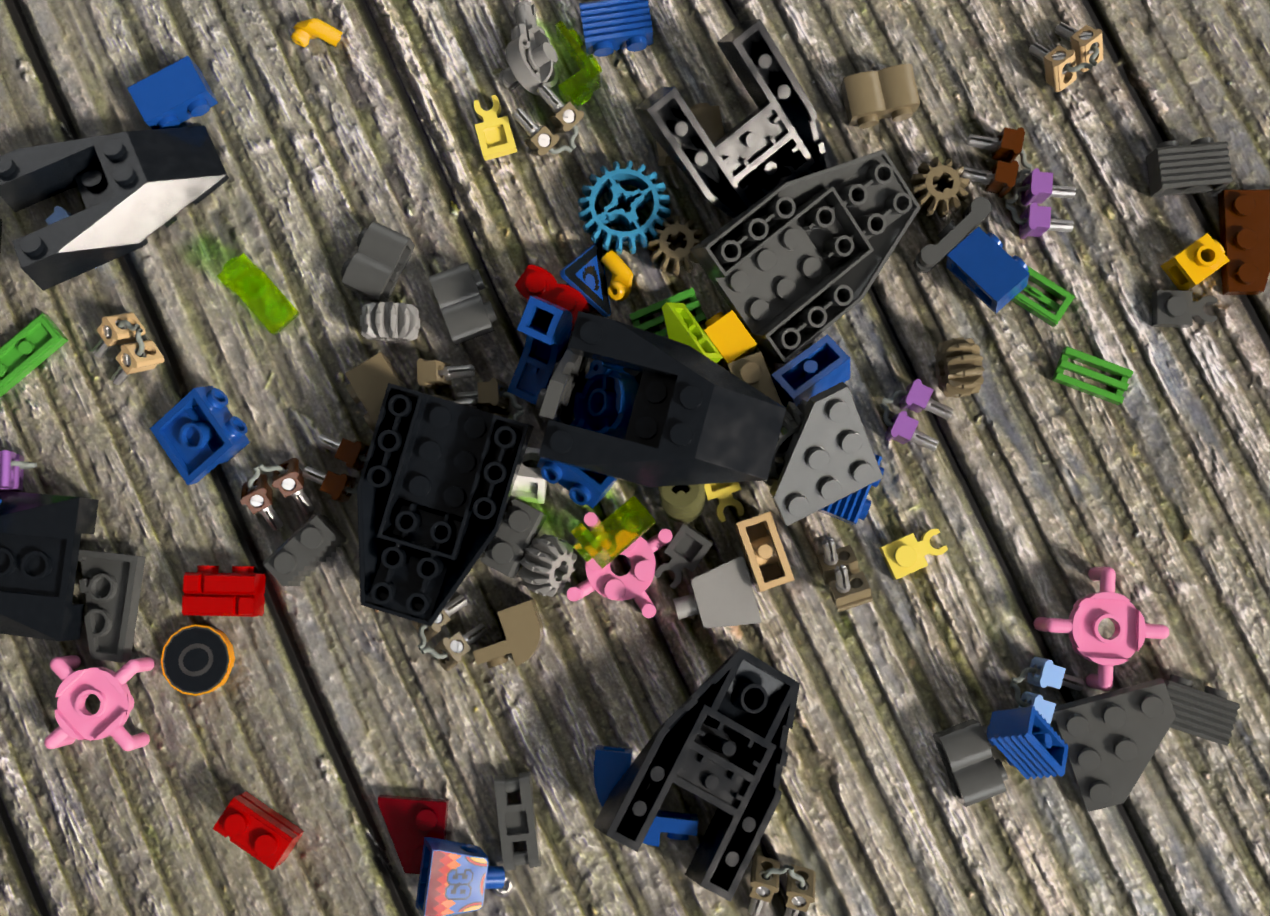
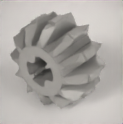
[360,302,420,342]
[518,534,577,597]

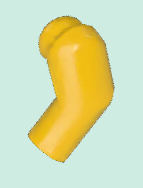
[601,249,633,301]

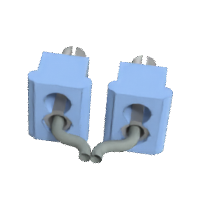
[1010,657,1084,724]

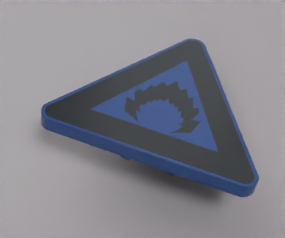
[560,243,611,317]

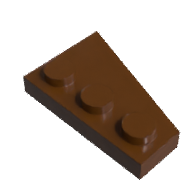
[1218,189,1270,295]

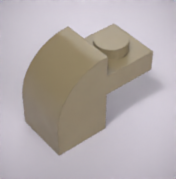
[473,599,543,668]

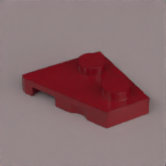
[378,795,449,874]

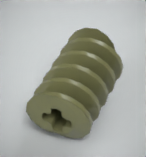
[658,484,706,523]

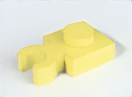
[474,95,517,161]
[704,482,744,523]
[879,529,948,580]

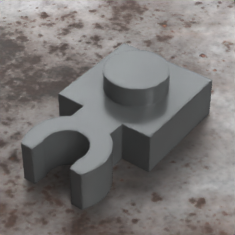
[1152,290,1217,328]
[655,522,713,589]

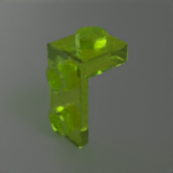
[555,21,602,106]
[217,253,299,335]
[571,496,656,569]

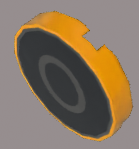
[161,624,235,696]

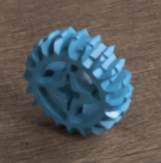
[578,160,671,255]

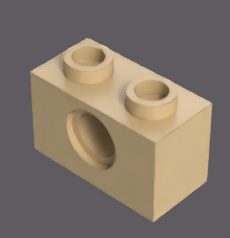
[734,511,795,592]

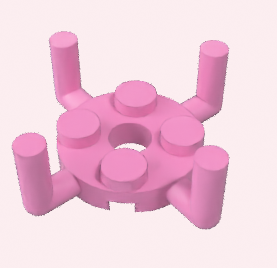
[567,512,673,618]
[1034,567,1169,691]
[44,655,155,751]

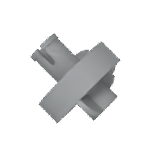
[500,1,558,95]

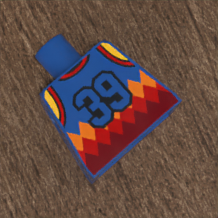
[415,837,505,916]

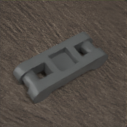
[913,197,992,273]
[494,772,541,871]

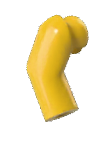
[291,18,343,47]

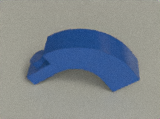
[507,296,572,405]
[594,745,699,847]

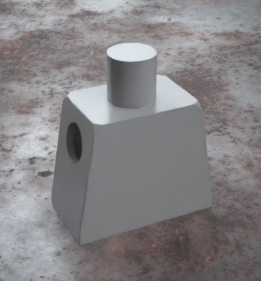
[673,556,762,628]

